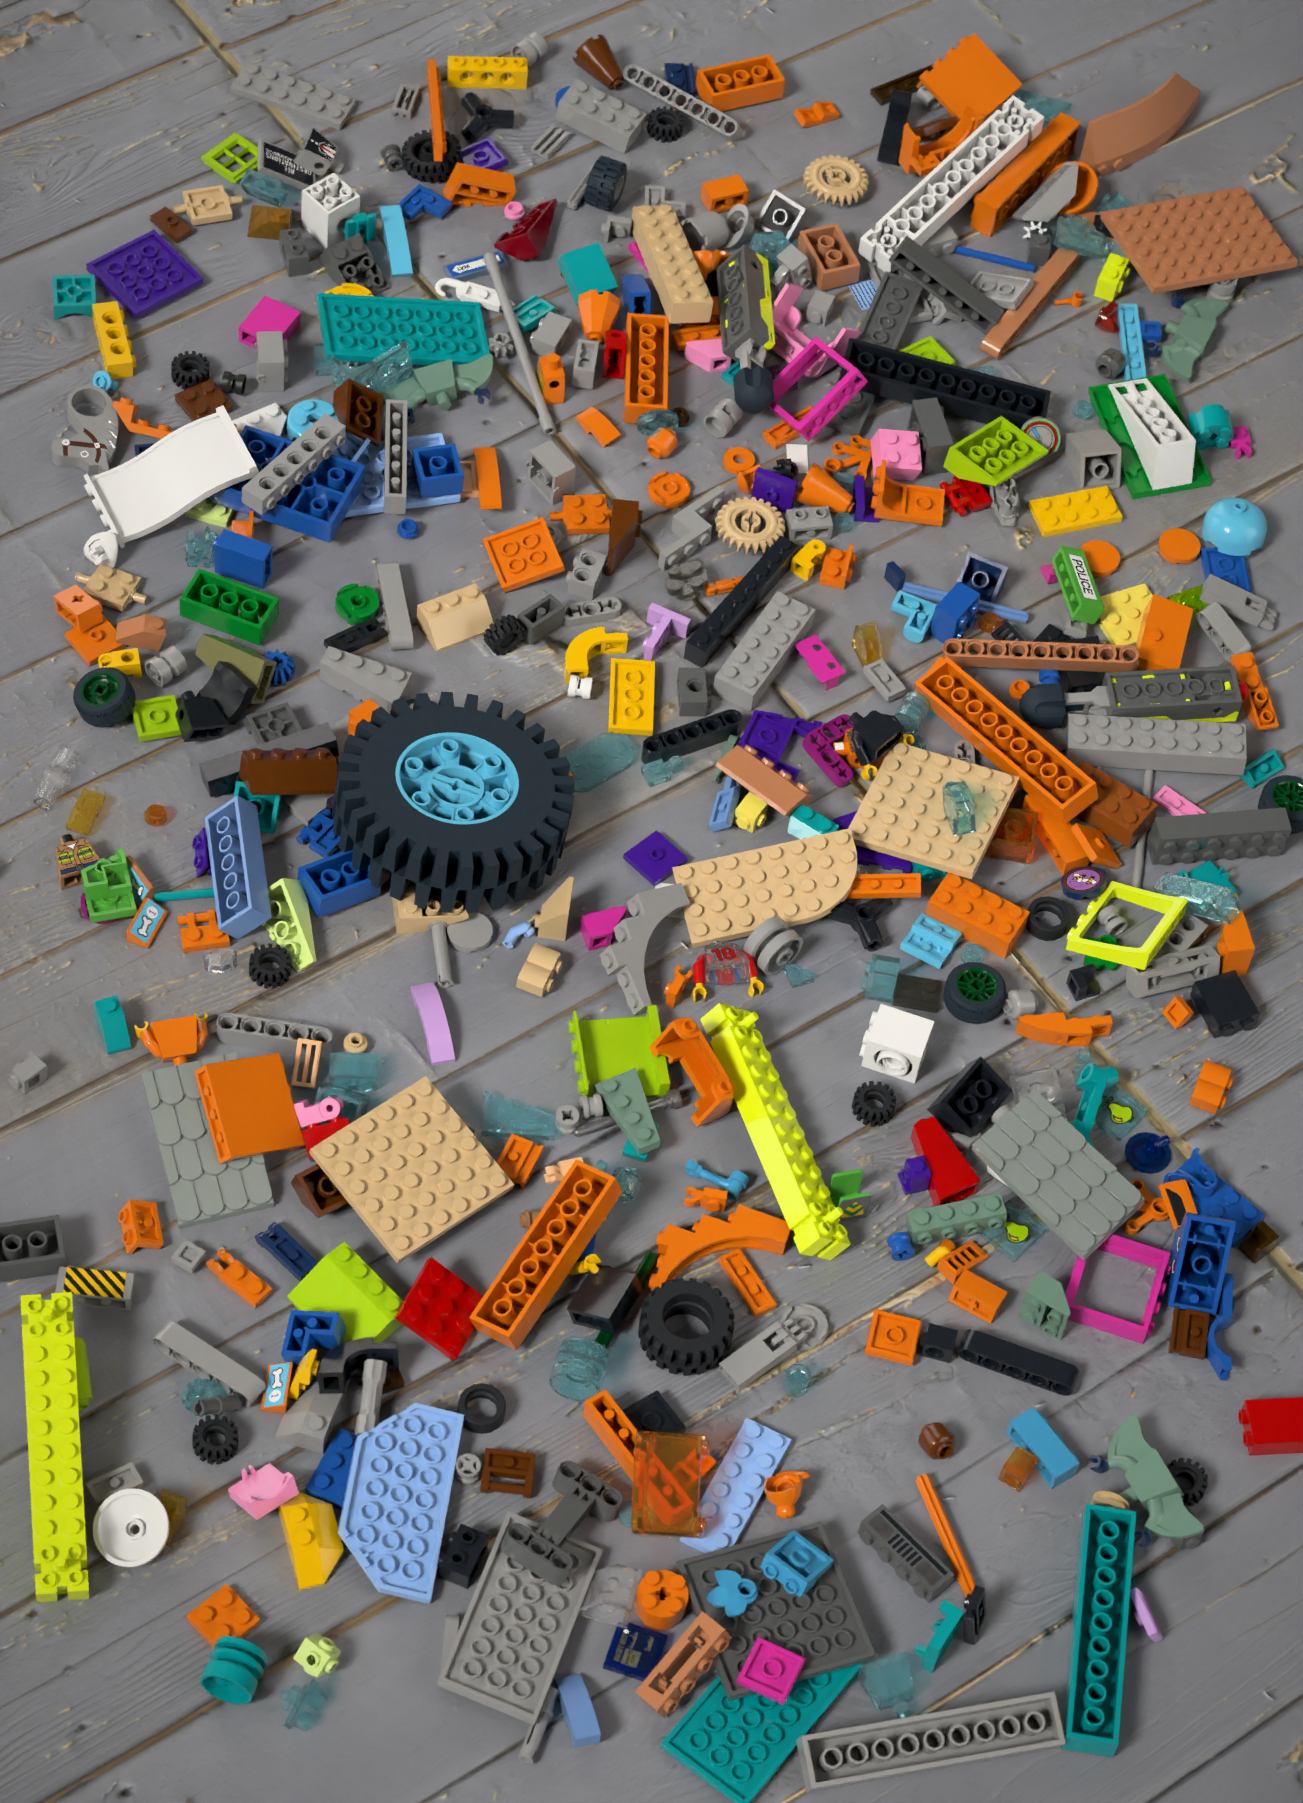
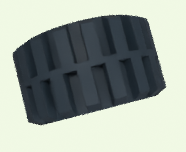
[585,156,627,212]

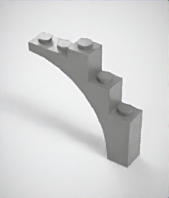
[599,883,690,1016]

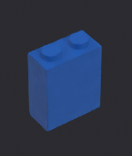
[213,529,273,589]

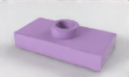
[1130,1587,1163,1643]

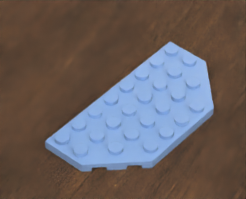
[338,1403,464,1604]

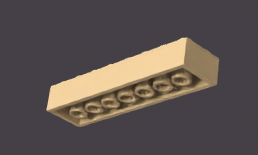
[631,205,713,324]

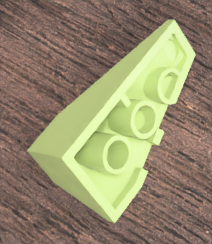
[261,878,316,972]

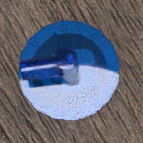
[1124,1132,1171,1174]

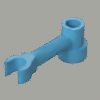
[684,1160,749,1200]

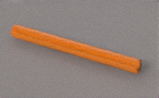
[916,1474,977,1598]

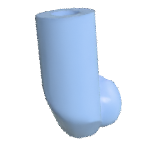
[502,921,535,948]

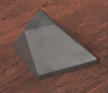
[754,189,807,245]

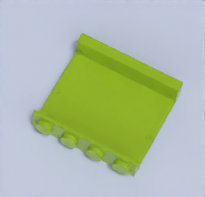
[568,1005,670,1098]

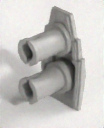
[990,477,1021,527]

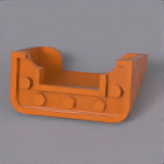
[649,1017,734,1128]

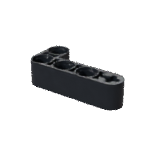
[877,89,912,165]

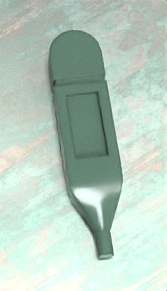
[713,734,739,783]

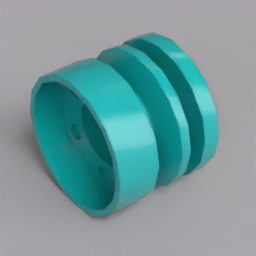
[200,1636,268,1705]

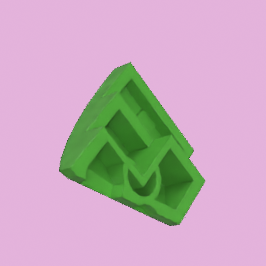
[81,848,137,923]

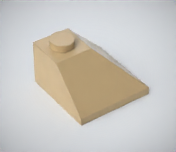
[534,876,574,941]

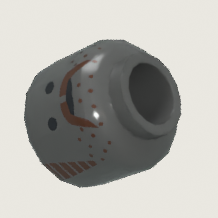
[1095,348,1126,379]

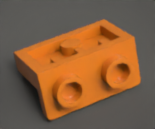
[819,544,856,590]
[118,1200,164,1254]

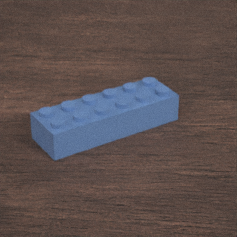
[204,796,272,940]

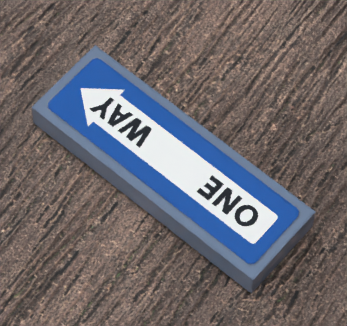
[443,250,508,281]

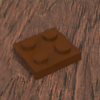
[911,116,958,140]
[175,379,234,422]

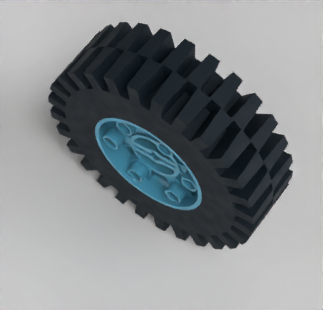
[332,692,575,913]

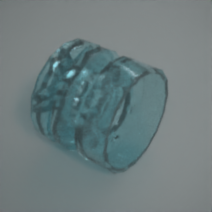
[549,1337,610,1401]

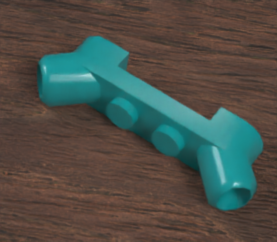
[1069,1062,1119,1147]

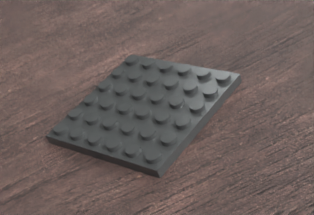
[676,1521,876,1701]

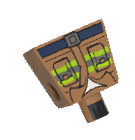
[55,834,100,890]

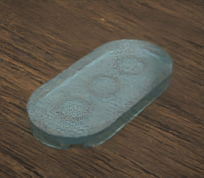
[564,732,636,793]

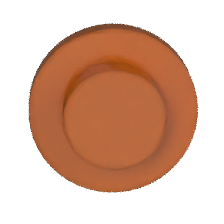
[1009,680,1030,700]

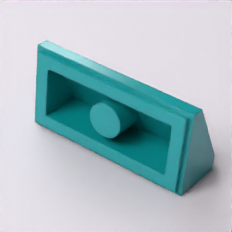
[1238,749,1285,788]

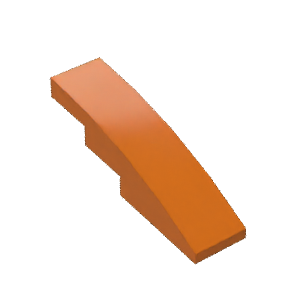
[474,447,502,509]

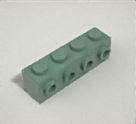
[906,1193,1007,1247]

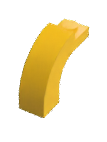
[564,627,628,684]

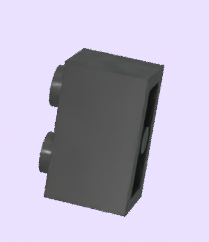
[517,593,565,645]

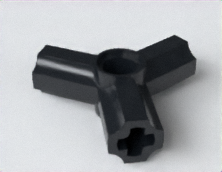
[461,92,514,143]
[827,898,893,952]

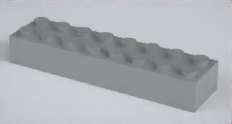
[1066,714,1247,775]

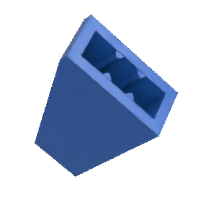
[622,274,651,318]

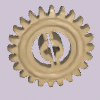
[803,155,869,207]
[715,497,786,555]

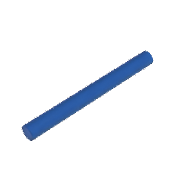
[955,245,1035,272]

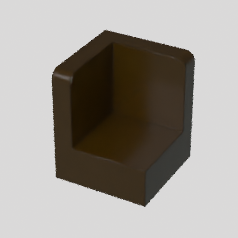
[1239,1220,1280,1264]

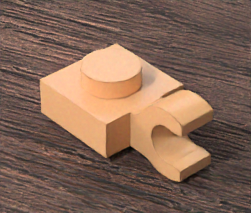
[543,1157,584,1184]

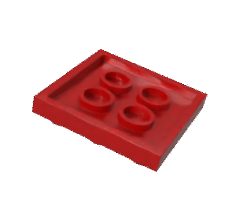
[394,1257,483,1361]

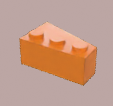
[443,162,516,207]

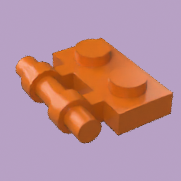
[177,909,230,953]

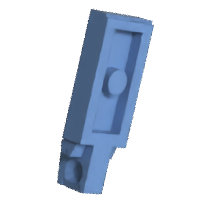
[708,776,741,832]

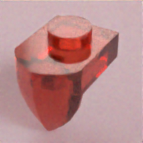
[1095,301,1120,333]

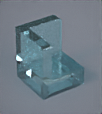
[313,343,337,376]

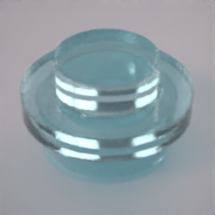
[1072,400,1093,420]
[832,512,854,532]
[960,944,984,963]

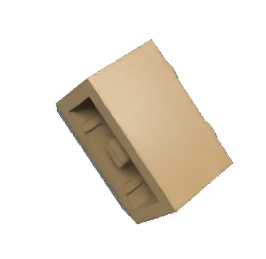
[392,885,469,933]

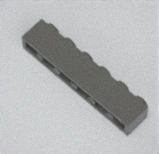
[888,236,1004,336]

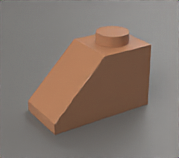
[115,614,167,652]

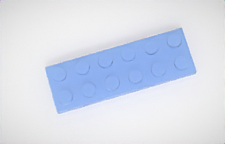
[680,1418,792,1553]

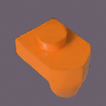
[737,464,761,494]

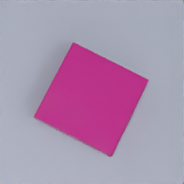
[736,1637,806,1705]

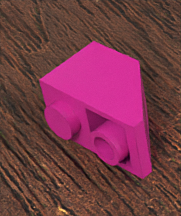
[580,906,627,951]

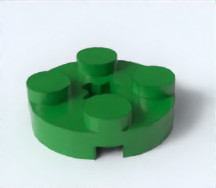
[335,584,379,625]

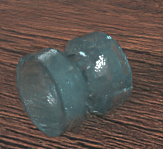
[783,1364,811,1397]

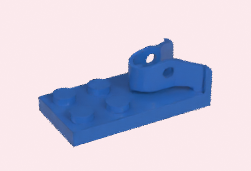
[1162,1147,1265,1248]

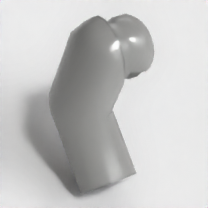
[947,1131,981,1150]

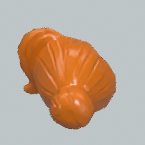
[692,249,730,281]
[764,1470,810,1519]

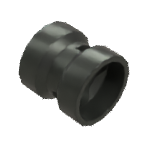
[221,371,247,395]

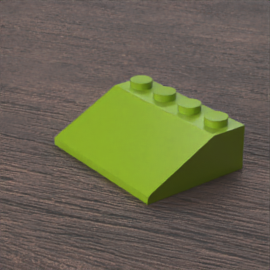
[943,416,1049,486]
[287,1242,404,1343]

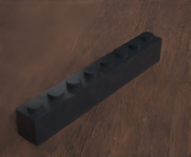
[684,536,799,668]

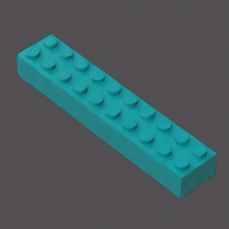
[1061,1503,1136,1758]

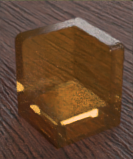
[998,1447,1039,1492]

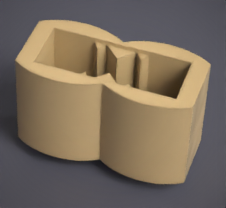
[516,943,563,997]

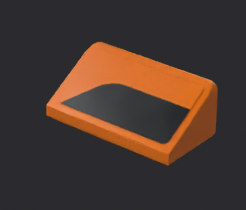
[1159,1179,1198,1230]

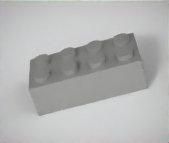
[555,79,646,154]

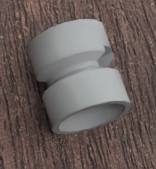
[511,32,548,67]
[1206,279,1238,305]
[704,398,743,438]
[145,646,187,687]

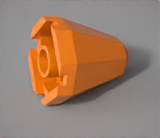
[578,290,620,343]

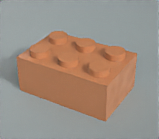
[797,223,861,291]

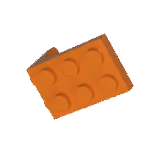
[871,459,945,527]

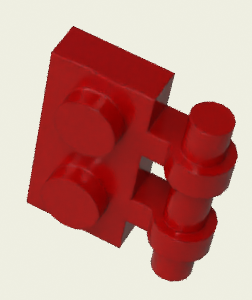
[939,476,992,517]

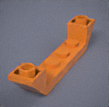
[113,397,242,439]

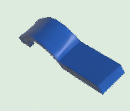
[1205,1273,1233,1381]

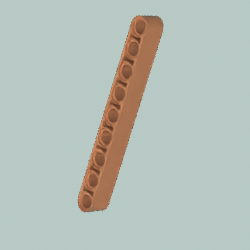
[980,240,1085,360]
[943,638,1139,672]

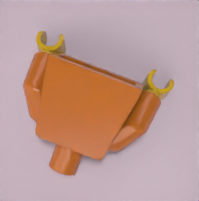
[134,1013,208,1066]

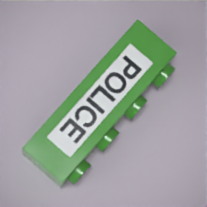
[1051,545,1104,624]

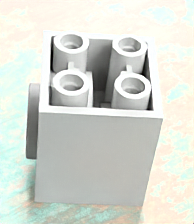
[301,173,360,248]
[859,1004,934,1084]

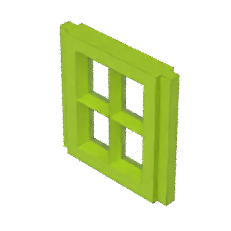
[201,133,258,184]

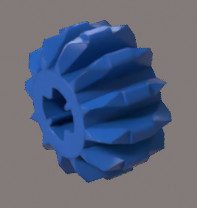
[262,649,295,687]

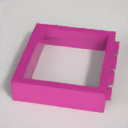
[768,337,868,442]
[1065,1234,1171,1344]

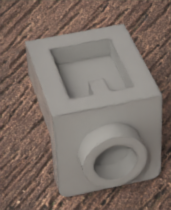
[601,215,632,243]

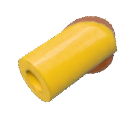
[924,1239,956,1268]

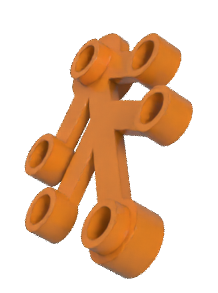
[823,435,874,484]
[1125,1179,1169,1236]

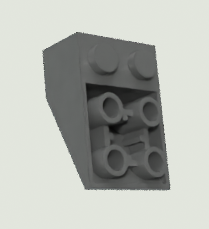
[318,233,390,295]

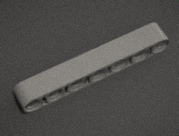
[623,64,742,141]

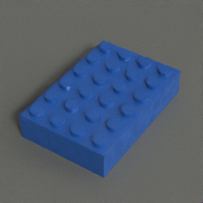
[210,425,365,543]

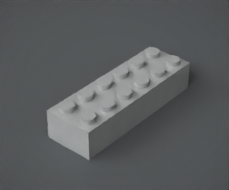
[712,591,816,712]

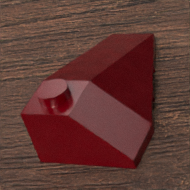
[494,198,557,261]

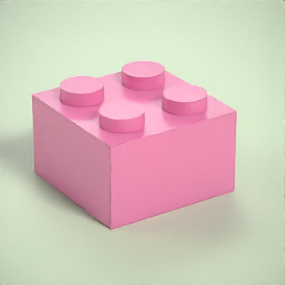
[871,429,922,481]

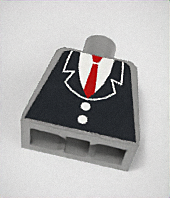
[294,127,344,176]

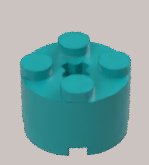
[1188,404,1234,451]

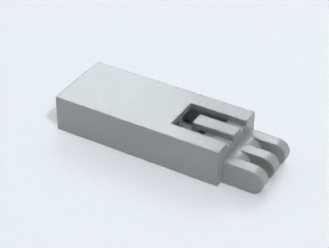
[1199,574,1277,631]
[719,1317,808,1392]

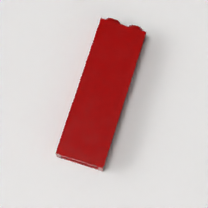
[1238,1397,1303,1456]

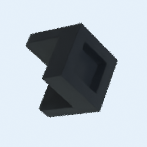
[1066,964,1101,1001]

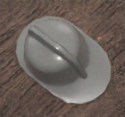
[721,204,754,249]

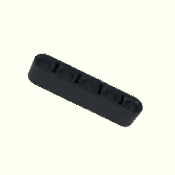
[641,709,742,766]
[958,1329,1079,1396]

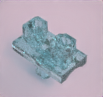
[279,1679,327,1731]

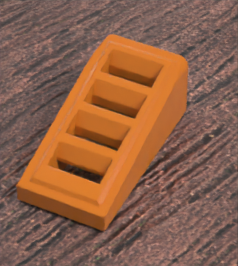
[937,1240,988,1285]

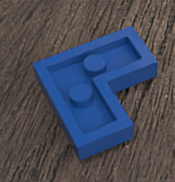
[397,184,452,222]

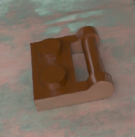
[480,1448,536,1499]

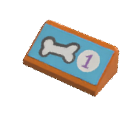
[126,897,168,948]
[261,1362,293,1414]

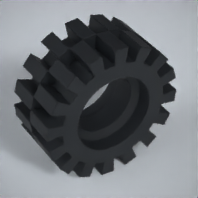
[647,106,684,143]
[171,351,210,390]
[483,615,526,656]
[249,943,292,989]
[852,1081,896,1127]
[192,1414,239,1465]
[1167,1458,1208,1507]

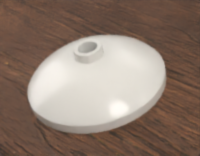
[93,1489,169,1567]

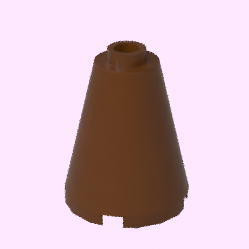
[573,34,624,90]

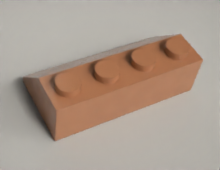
[715,745,814,817]

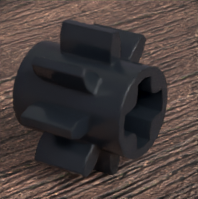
[772,458,798,480]

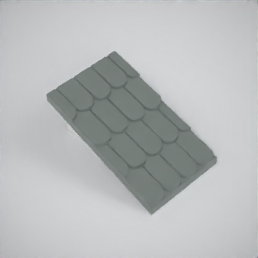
[141,1052,274,1229]
[972,1089,1145,1261]

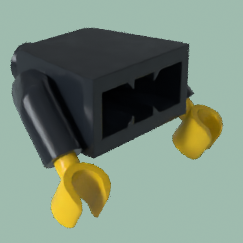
[848,710,914,781]

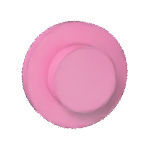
[504,201,524,220]

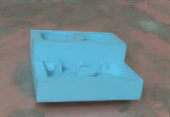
[899,913,962,969]

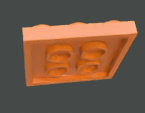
[482,517,565,593]

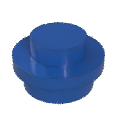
[397,519,419,539]

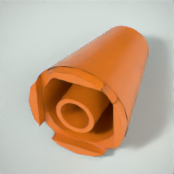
[794,463,855,515]

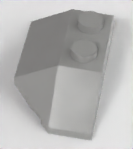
[1012,162,1078,222]

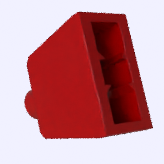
[602,330,627,379]

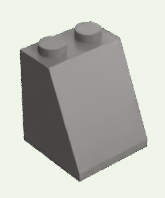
[1065,429,1122,491]

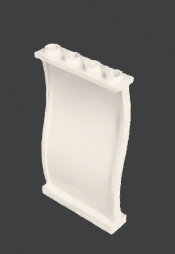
[83,405,259,549]

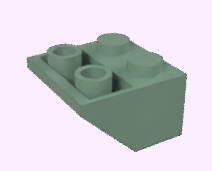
[1018,1271,1071,1341]

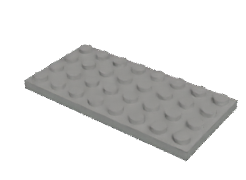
[436,1511,603,1725]

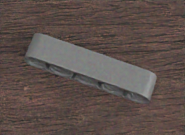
[375,561,414,650]
[217,1013,332,1058]
[152,1321,266,1407]

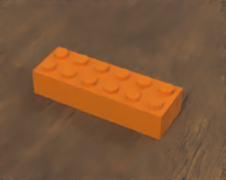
[623,313,669,424]

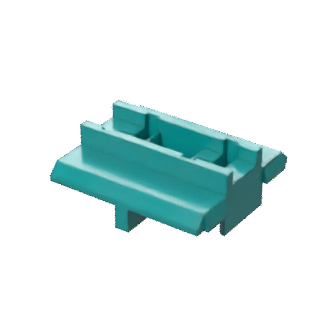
[343,212,376,245]

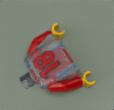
[692,941,764,1002]

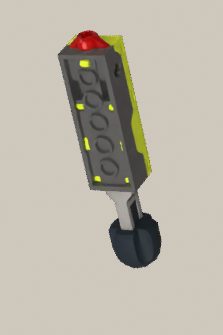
[716,244,775,414]
[1019,665,1248,727]

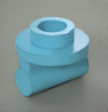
[92,371,118,392]

